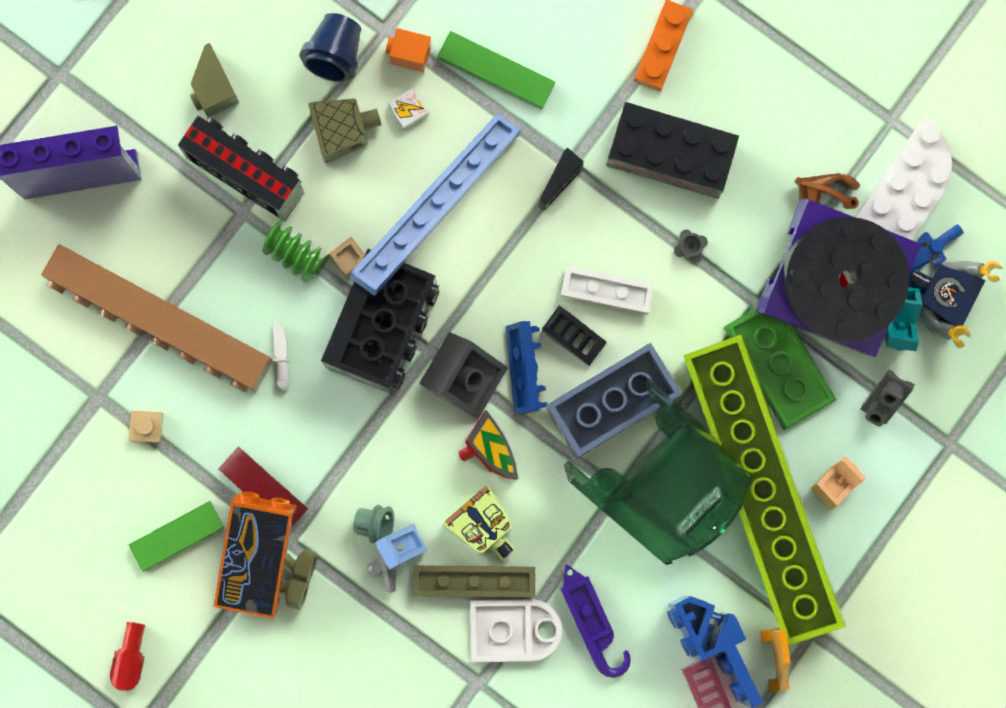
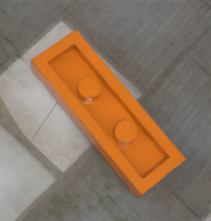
[634,0,693,92]

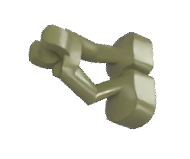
[280,549,318,611]

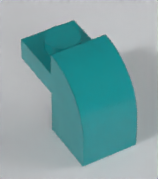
[883,287,923,352]

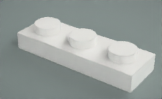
[560,266,655,315]

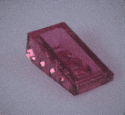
[681,657,731,708]

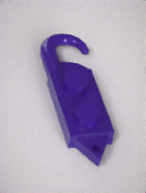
[560,564,631,678]

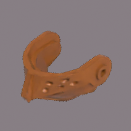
[794,173,860,209]

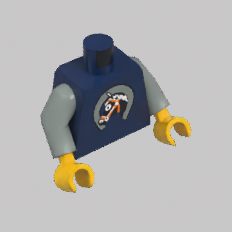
[909,261,1003,348]

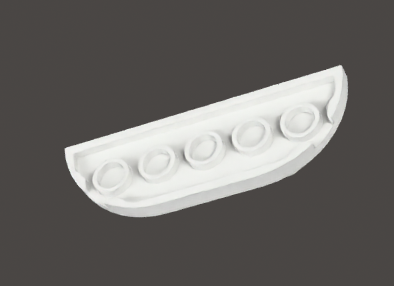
[855,116,952,240]

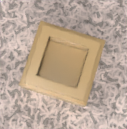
[328,237,365,279]

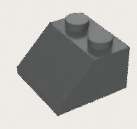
[419,332,508,419]

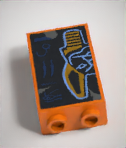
[213,492,297,619]

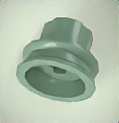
[353,504,394,544]

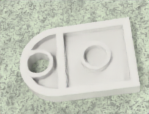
[470,599,562,662]

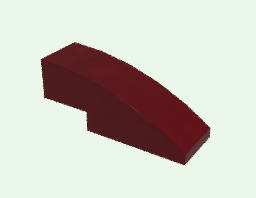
[218,446,308,528]

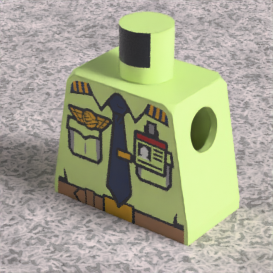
[443,485,516,560]

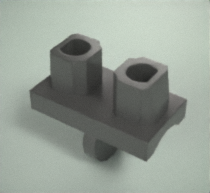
[860,369,915,427]

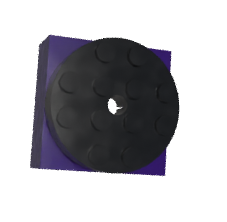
[756,199,921,358]

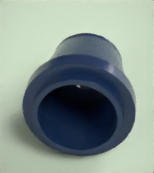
[299,13,362,82]

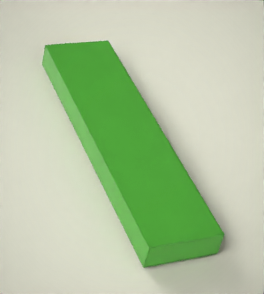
[437,31,556,110]

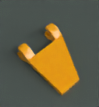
[760,628,791,692]

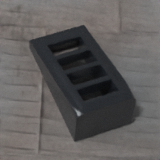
[539,147,584,211]
[541,305,607,366]

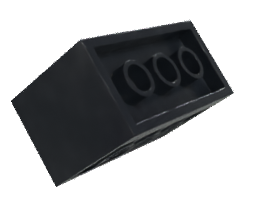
[321,248,440,395]

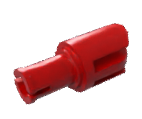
[110,622,146,691]

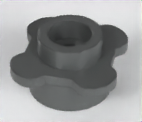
[674,229,708,263]

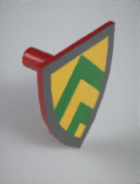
[458,410,518,480]

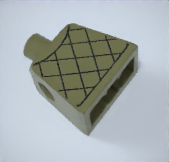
[308,98,382,163]

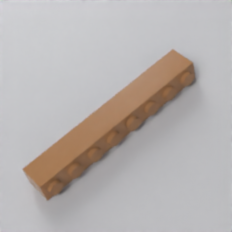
[41,244,273,393]

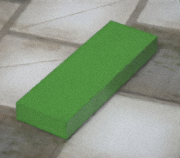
[128,501,225,572]

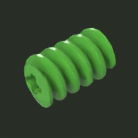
[262,220,330,282]

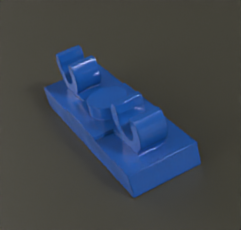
[505,321,548,415]

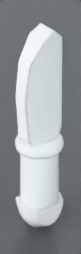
[272,322,291,390]

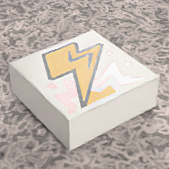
[388,88,429,129]

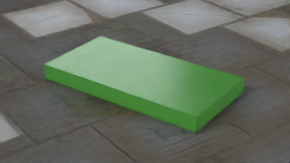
[724,309,836,430]

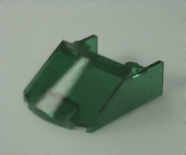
[564,378,752,565]

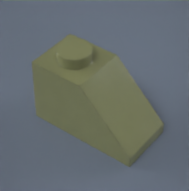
[190,43,239,117]

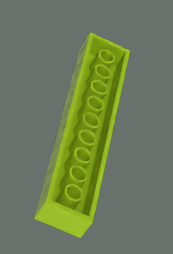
[683,335,846,646]

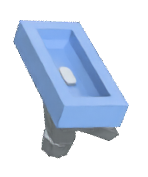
[366,524,428,593]

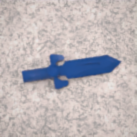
[909,224,964,276]

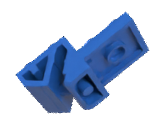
[667,596,763,708]

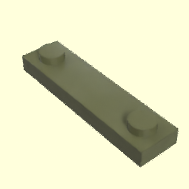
[413,565,536,597]

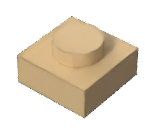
[129,410,163,443]

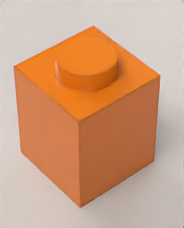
[386,28,432,72]

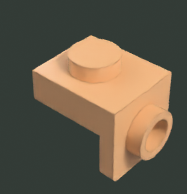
[811,457,866,510]

